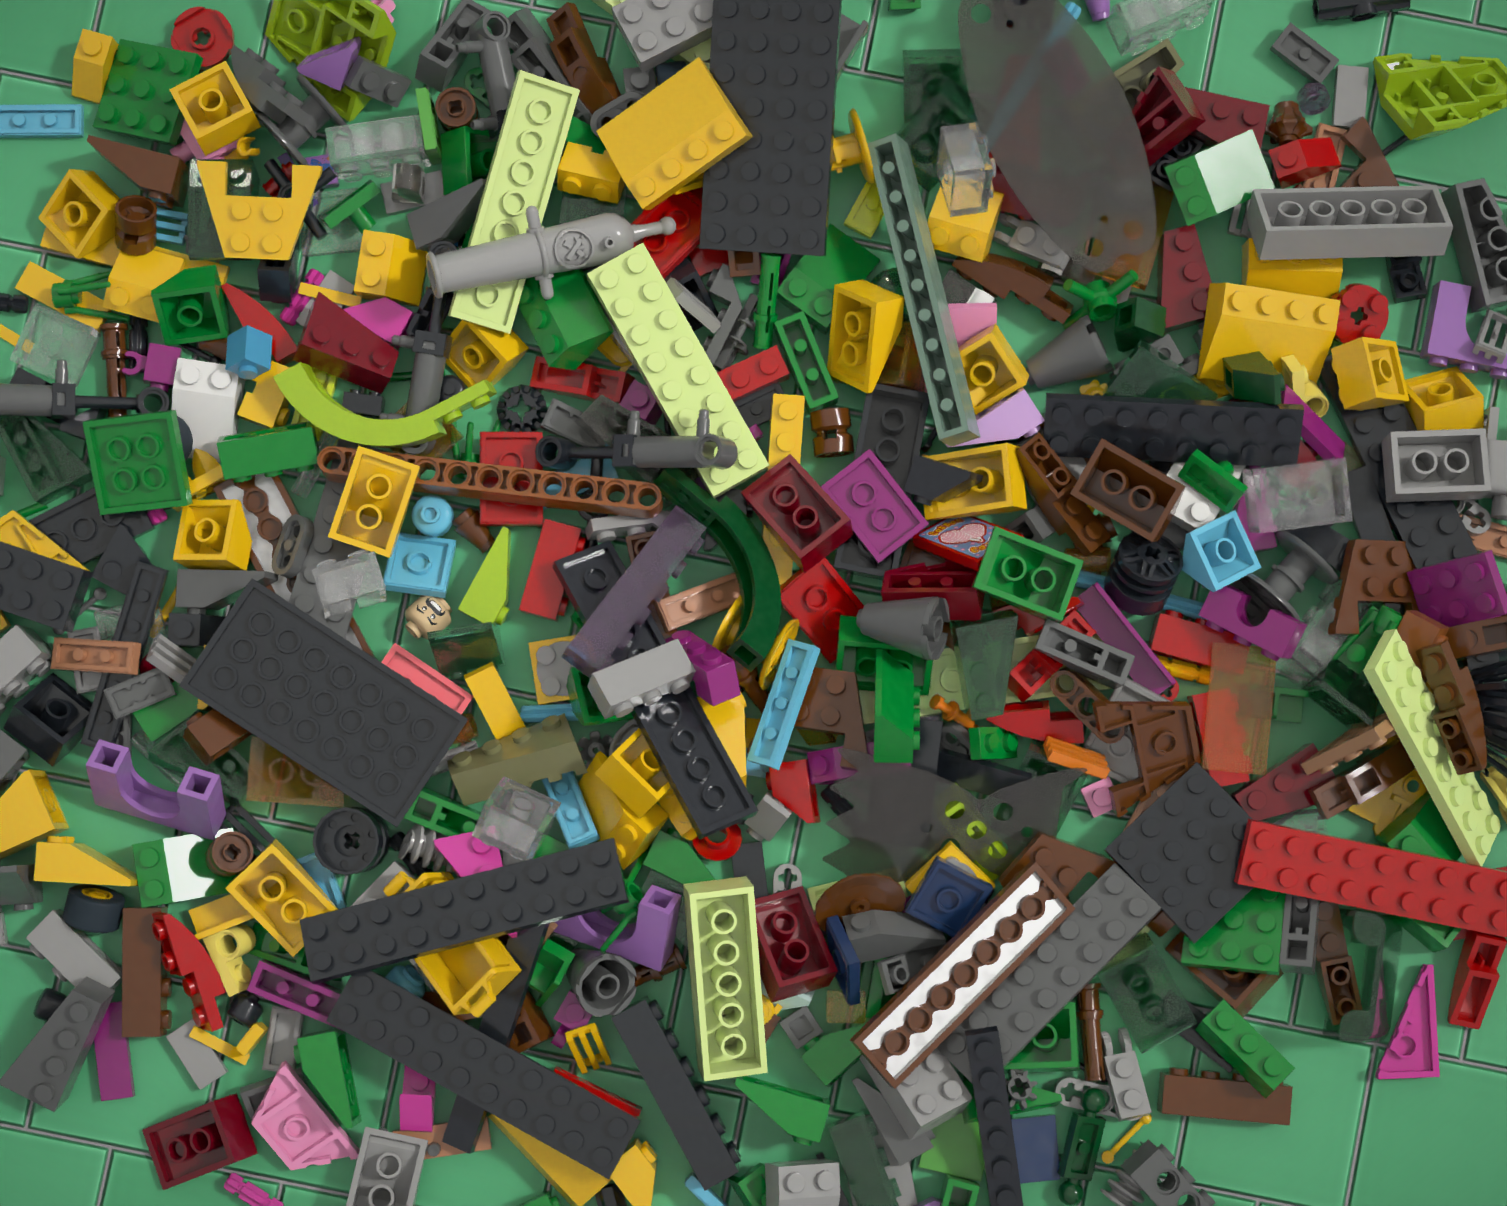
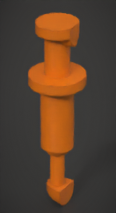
[929,694,983,729]

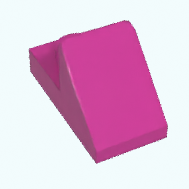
[399,1066,437,1132]

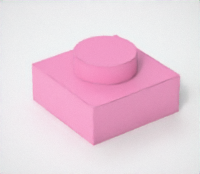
[1079,776,1114,818]

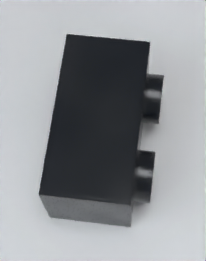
[342,389,385,418]

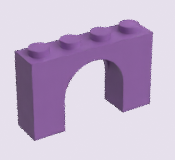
[1420,280,1507,380]
[86,739,226,840]
[553,885,682,971]

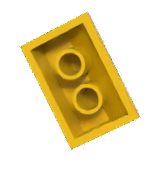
[1241,238,1343,299]

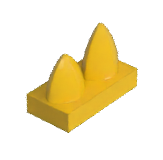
[172,448,228,512]

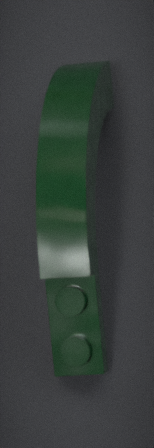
[653,468,781,672]

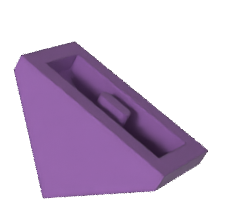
[296,36,362,91]

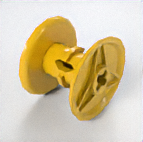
[831,108,875,184]
[712,595,800,690]

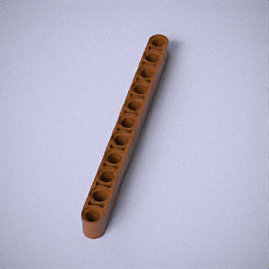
[317,446,663,519]

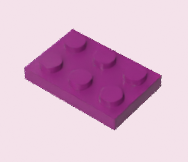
[821,449,929,564]
[1407,550,1507,627]

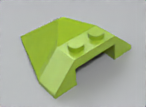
[265,0,396,122]
[1373,53,1507,140]

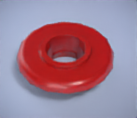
[692,824,742,861]

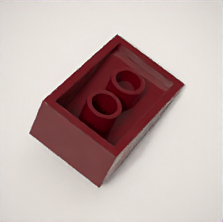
[741,454,854,573]
[755,886,838,1003]
[142,1093,258,1190]

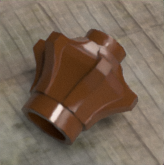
[1264,101,1313,146]

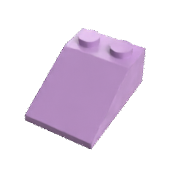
[944,387,1045,448]

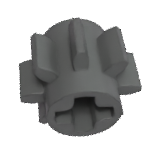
[1005,1069,1038,1111]

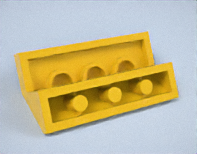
[488,1114,612,1206]

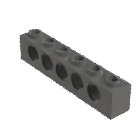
[1121,1139,1216,1206]

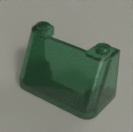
[1323,908,1403,1042]

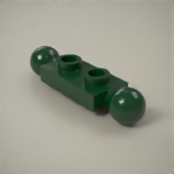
[1058,1088,1106,1206]

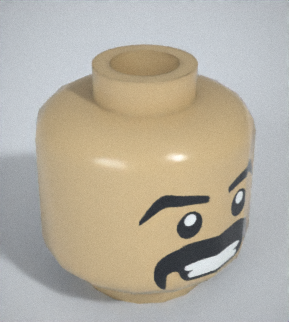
[405,595,452,640]

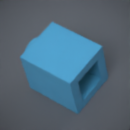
[225,325,272,380]

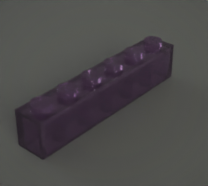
[561,505,707,678]

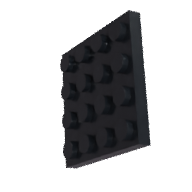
[1104,762,1254,944]

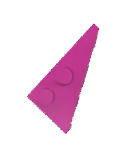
[434,827,517,938]
[1375,964,1440,1079]

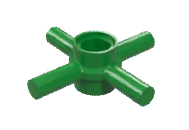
[1062,269,1139,330]

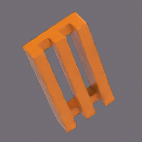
[1043,736,1110,779]

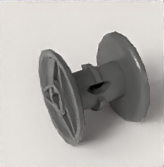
[254,73,352,165]
[1239,529,1339,620]

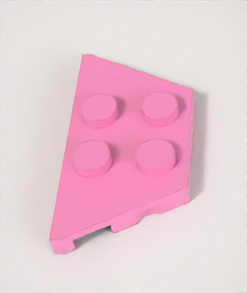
[251,1060,360,1170]

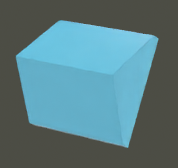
[1182,510,1262,592]

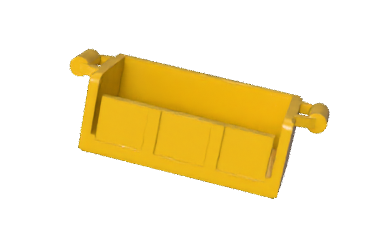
[383,871,522,1018]

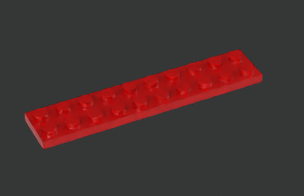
[1234,819,1507,937]

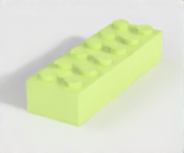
[683,876,768,1081]

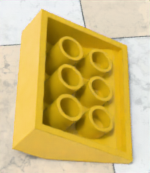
[596,57,753,210]
[1197,283,1341,384]

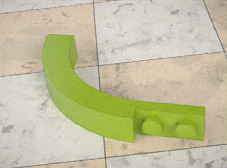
[273,362,497,448]

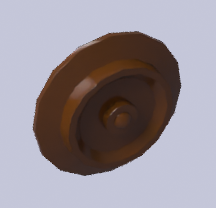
[815,873,906,932]

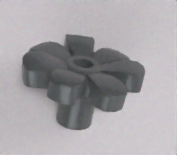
[578,731,613,769]

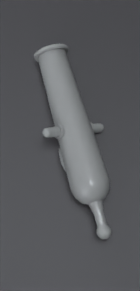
[426,206,676,300]

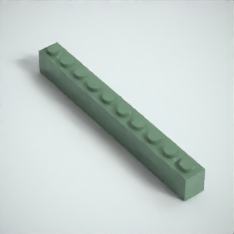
[867,133,980,447]

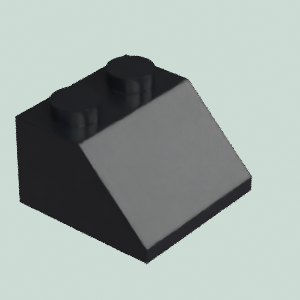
[4,673,93,767]

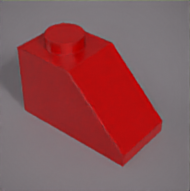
[1268,137,1341,189]
[766,759,821,823]

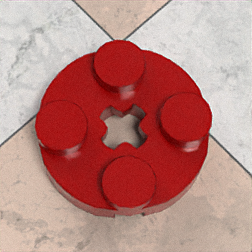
[171,7,235,71]
[1330,283,1389,344]

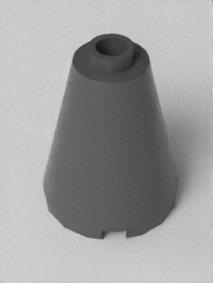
[1025,314,1114,389]
[856,596,950,660]
[565,948,637,1017]

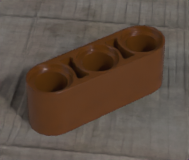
[1050,667,1129,744]

